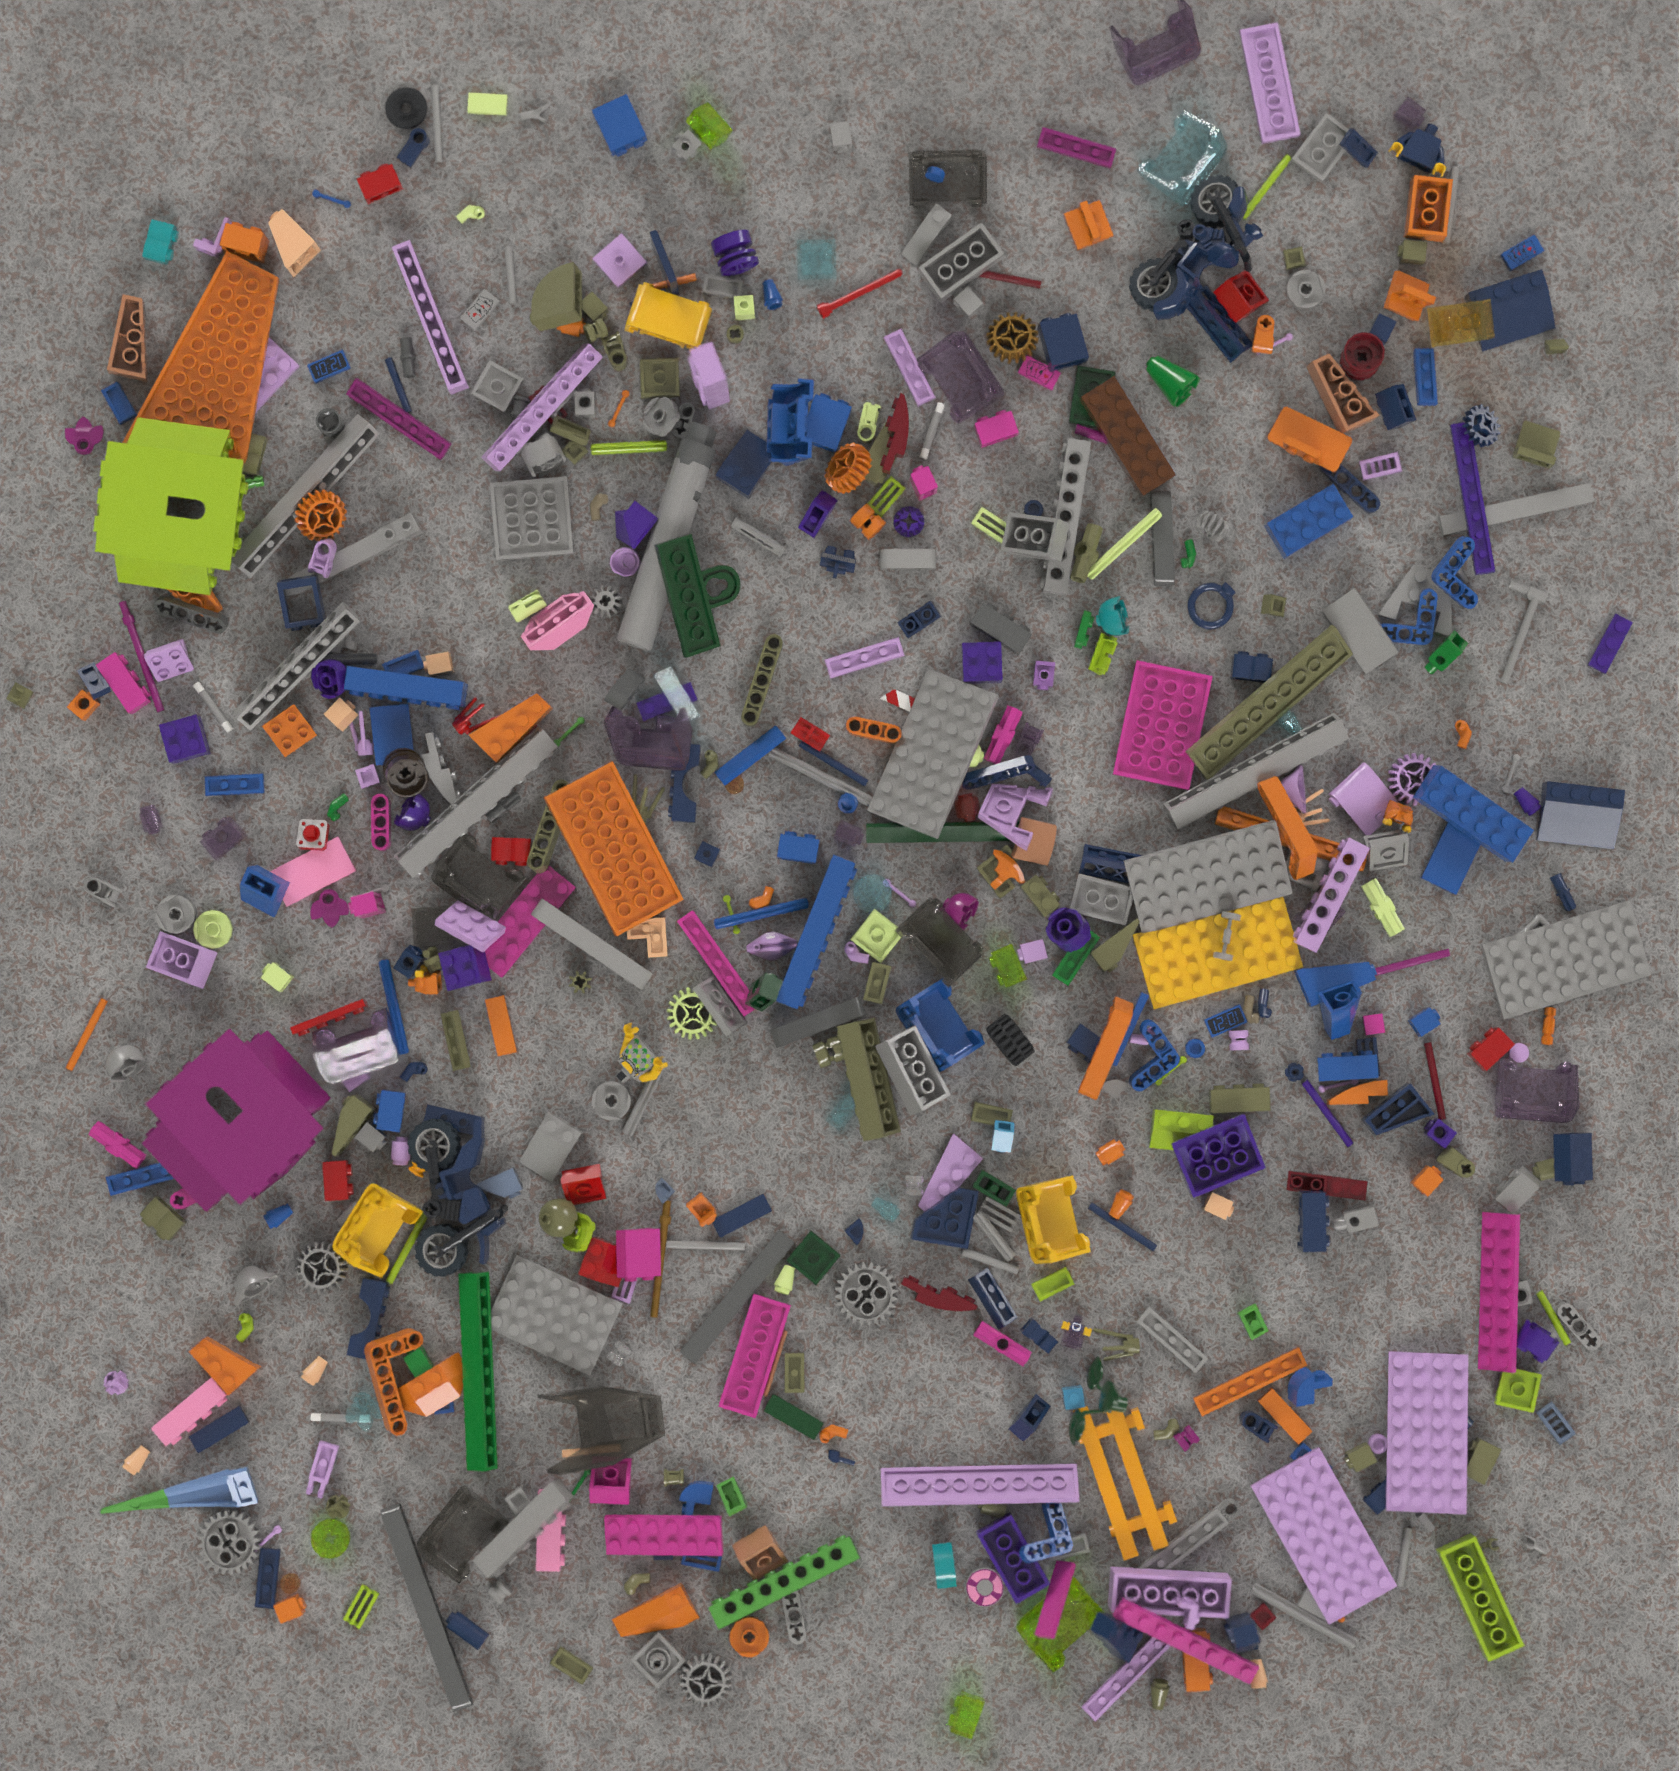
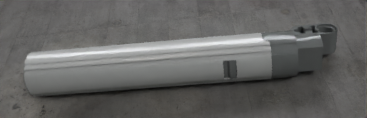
[617,403,717,651]

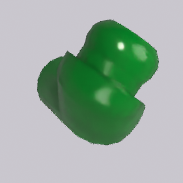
[1180,539,1196,568]

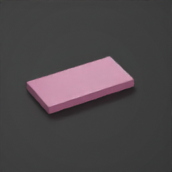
[270,837,356,907]

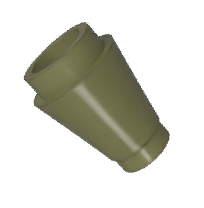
[1150,1678,1170,1710]

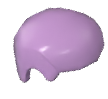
[610,547,641,577]

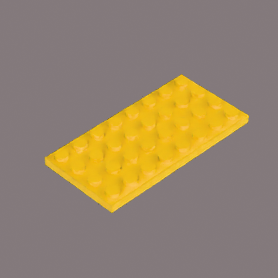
[1132,897,1304,1010]

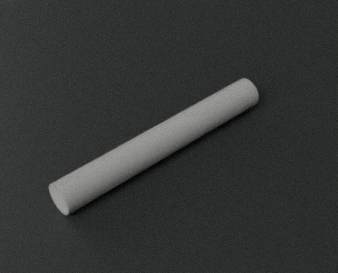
[504,246,517,305]
[962,1248,1019,1274]
[1396,1527,1412,1587]

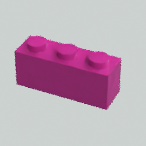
[96,652,151,715]
[348,892,386,918]

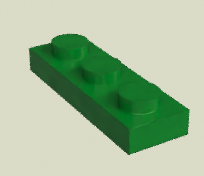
[1052,931,1100,986]

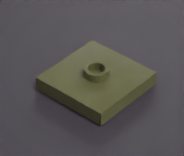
[640,358,680,399]

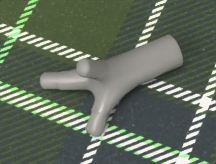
[520,103,550,122]

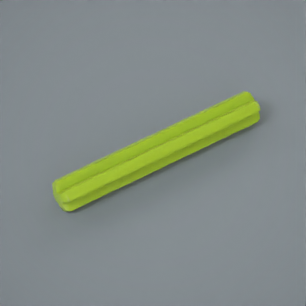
[591,440,667,455]

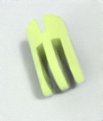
[508,590,547,623]

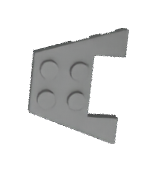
[1378,565,1452,637]

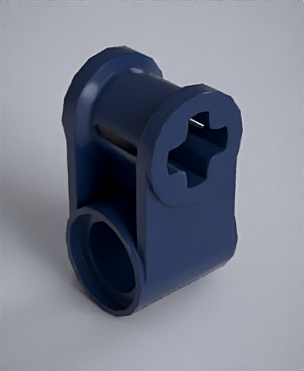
[1239,1410,1278,1444]

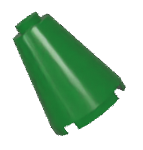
[1146,356,1200,407]

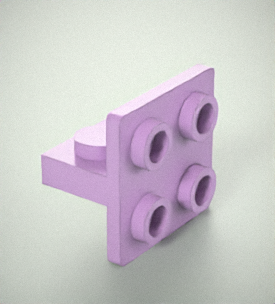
[144,639,194,682]

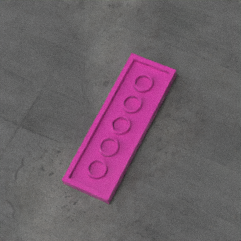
[485,866,576,978]
[718,1293,791,1418]
[604,1515,724,1556]

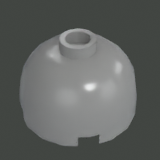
[106,1045,146,1082]

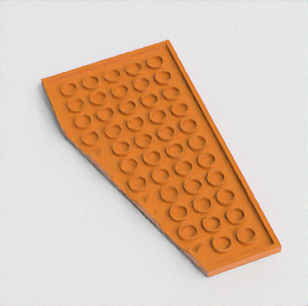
[122,251,279,465]

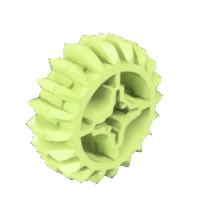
[667,987,717,1040]

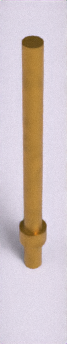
[650,1200,671,1318]

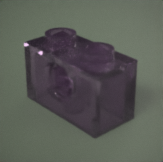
[200,817,248,860]

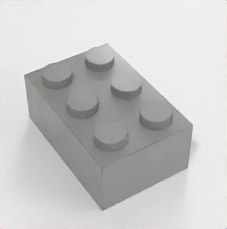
[1001,512,1070,562]

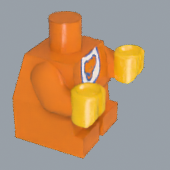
[1382,800,1413,833]
[408,965,442,994]

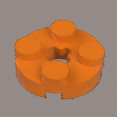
[730,1616,769,1657]

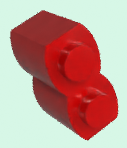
[491,837,532,866]

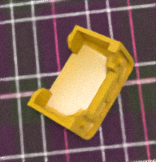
[624,282,712,352]
[1016,1175,1091,1264]
[333,1184,423,1278]

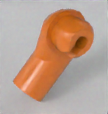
[1455,720,1472,749]
[749,886,774,910]
[819,1425,848,1443]

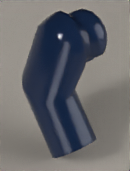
[1258,989,1272,1018]

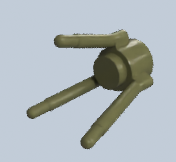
[632,774,665,823]
[1093,1328,1140,1361]

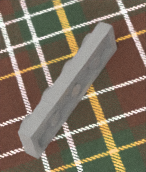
[1136,1306,1209,1373]

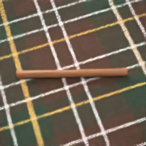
[763,1330,788,1397]

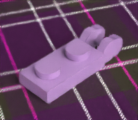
[306,1440,339,1498]

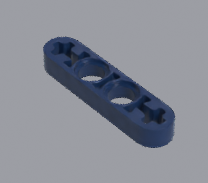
[1319,464,1380,513]
[962,755,1035,790]

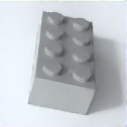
[918,222,1004,303]
[875,1025,950,1116]

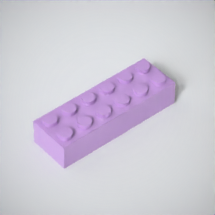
[688,342,730,410]
[1108,1567,1232,1618]

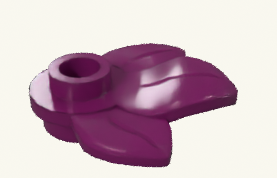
[65,416,104,455]
[310,889,349,928]

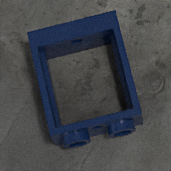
[277,574,326,631]

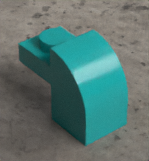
[932,1542,957,1589]

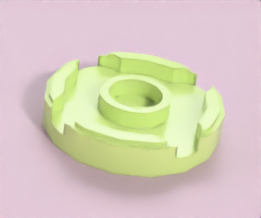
[193,910,233,949]

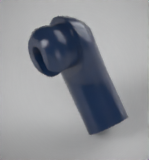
[399,1062,428,1082]

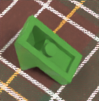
[1237,1303,1269,1340]

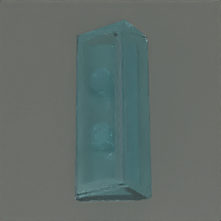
[653,667,700,726]

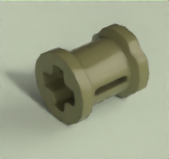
[664,1469,684,1487]

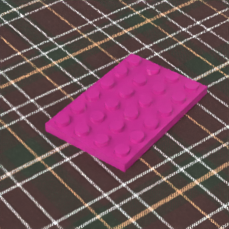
[1112,660,1213,790]

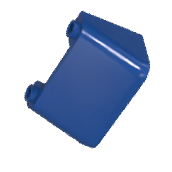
[896,978,986,1073]

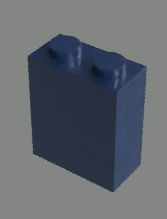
[1037,313,1089,372]
[1553,1133,1593,1185]

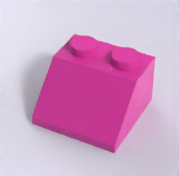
[589,1457,632,1505]

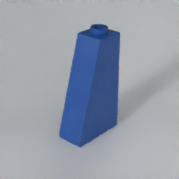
[1294,962,1377,1007]

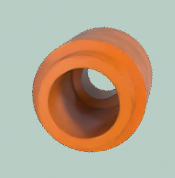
[557,318,587,337]
[1095,1139,1125,1166]

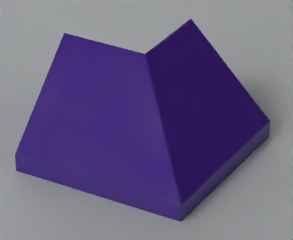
[615,501,658,549]

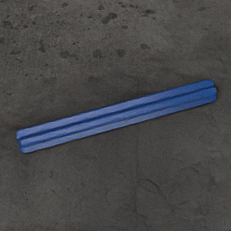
[714,898,809,929]
[378,959,409,1055]

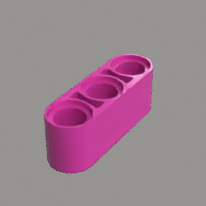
[371,794,391,851]

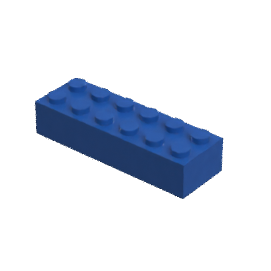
[344,666,468,710]
[1413,765,1534,863]

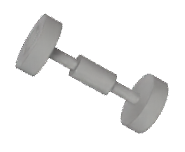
[1213,911,1241,961]

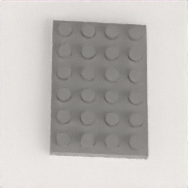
[491,1254,624,1376]

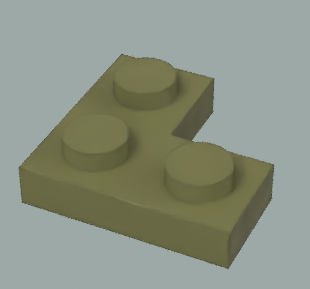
[976,844,1019,899]

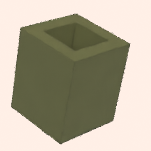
[1397,240,1427,265]
[582,292,609,323]
[1344,1442,1377,1472]

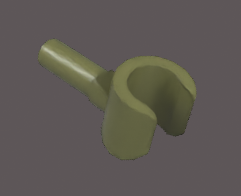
[1479,1538,1500,1550]

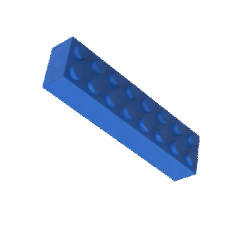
[776,855,857,1009]

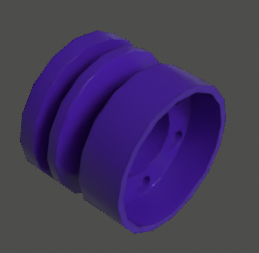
[711,229,759,276]

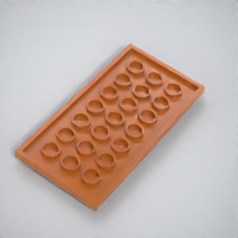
[543,761,684,936]

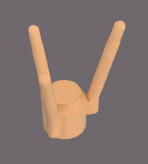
[1295,789,1330,826]

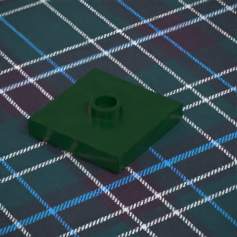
[786,1230,841,1285]

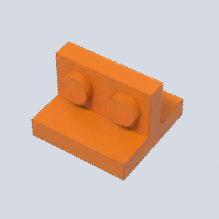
[1063,200,1114,251]
[1384,270,1436,321]

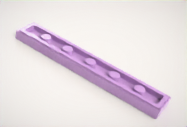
[1081,1636,1171,1721]

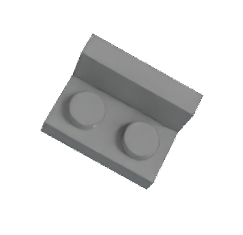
[1363,830,1409,871]

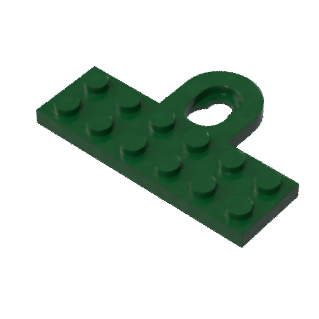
[654,534,741,658]

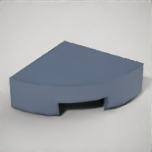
[655,1178,675,1203]

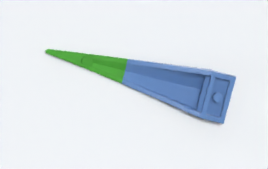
[100,1467,258,1514]

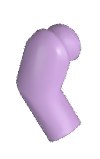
[1129,1027,1156,1045]

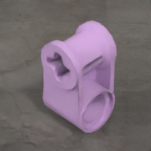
[308,539,337,578]

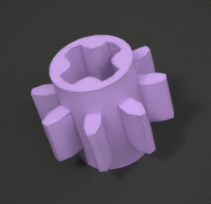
[103,1370,129,1395]

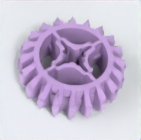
[1387,753,1436,806]

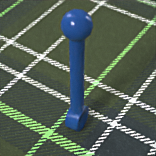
[312,190,351,208]

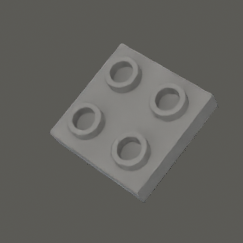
[630,1631,686,1689]

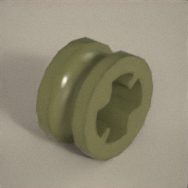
[726,325,744,344]

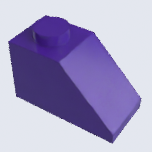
[798,490,838,538]

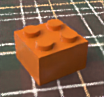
[220,222,270,264]

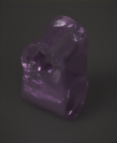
[1014,722,1044,758]

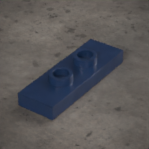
[424,1104,485,1135]

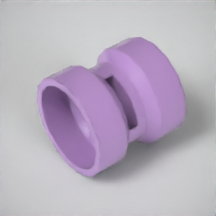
[1229,1030,1249,1050]

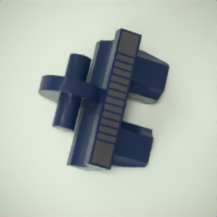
[820,545,856,579]

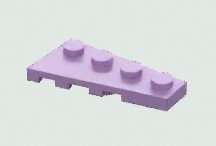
[918,1134,983,1211]

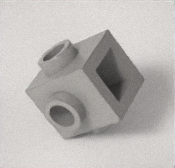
[672,127,704,160]

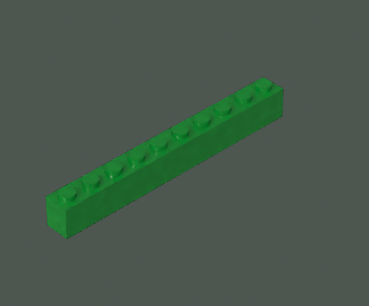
[458,1272,498,1471]

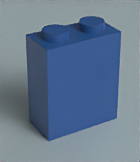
[592,94,647,156]
[807,393,852,453]

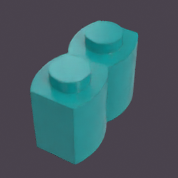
[142,219,179,265]

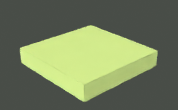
[850,908,905,963]

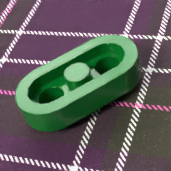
[1074,610,1094,649]

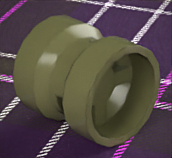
[583,318,609,343]

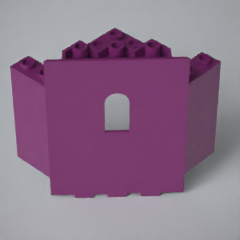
[142,1028,331,1212]

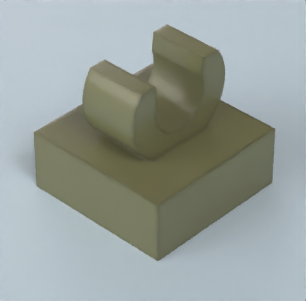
[6,682,34,709]

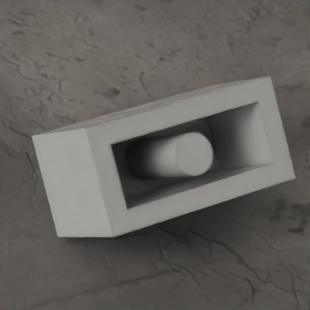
[1495,1166,1540,1214]

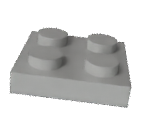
[471,360,524,413]

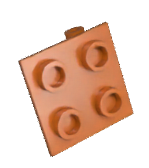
[262,704,317,757]

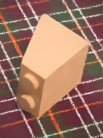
[268,209,321,277]

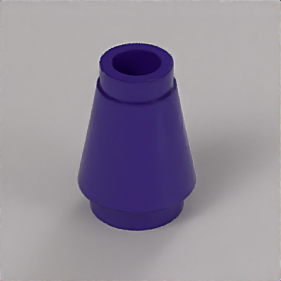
[1514,787,1542,816]

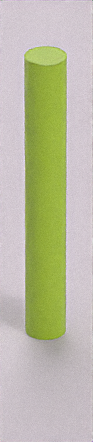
[1536,1290,1571,1346]

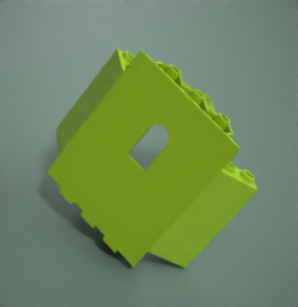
[93,417,248,595]

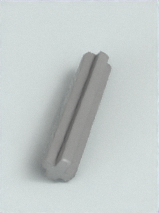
[973,1211,1015,1261]

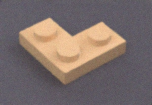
[627,917,668,958]

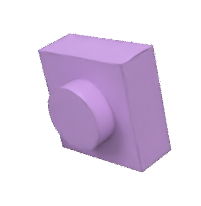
[355,764,381,789]

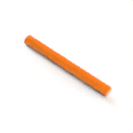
[65,998,108,1071]

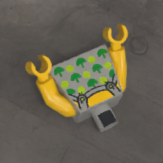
[616,1022,668,1084]

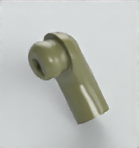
[1153,1419,1180,1440]
[624,1573,650,1595]

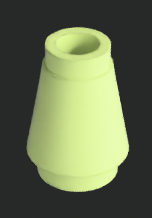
[774,1265,795,1295]

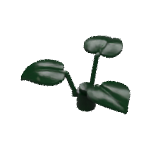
[1069,1356,1128,1446]

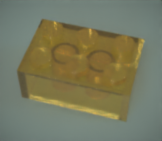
[1427,299,1495,347]

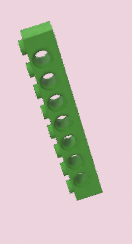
[708,1535,861,1629]

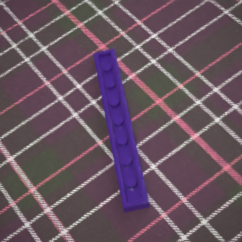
[1450,422,1495,575]

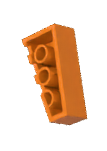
[469,693,553,763]

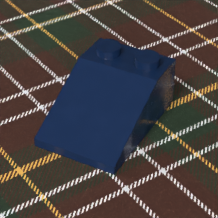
[715,430,772,499]

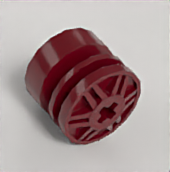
[1340,332,1385,381]

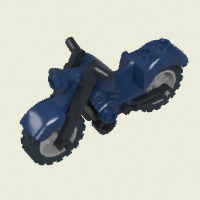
[1129,175,1263,320]

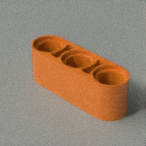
[846,717,901,744]

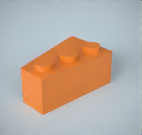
[189,1336,261,1396]

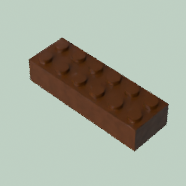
[1080,376,1176,498]

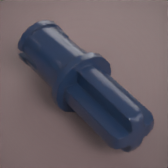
[1550,873,1576,912]

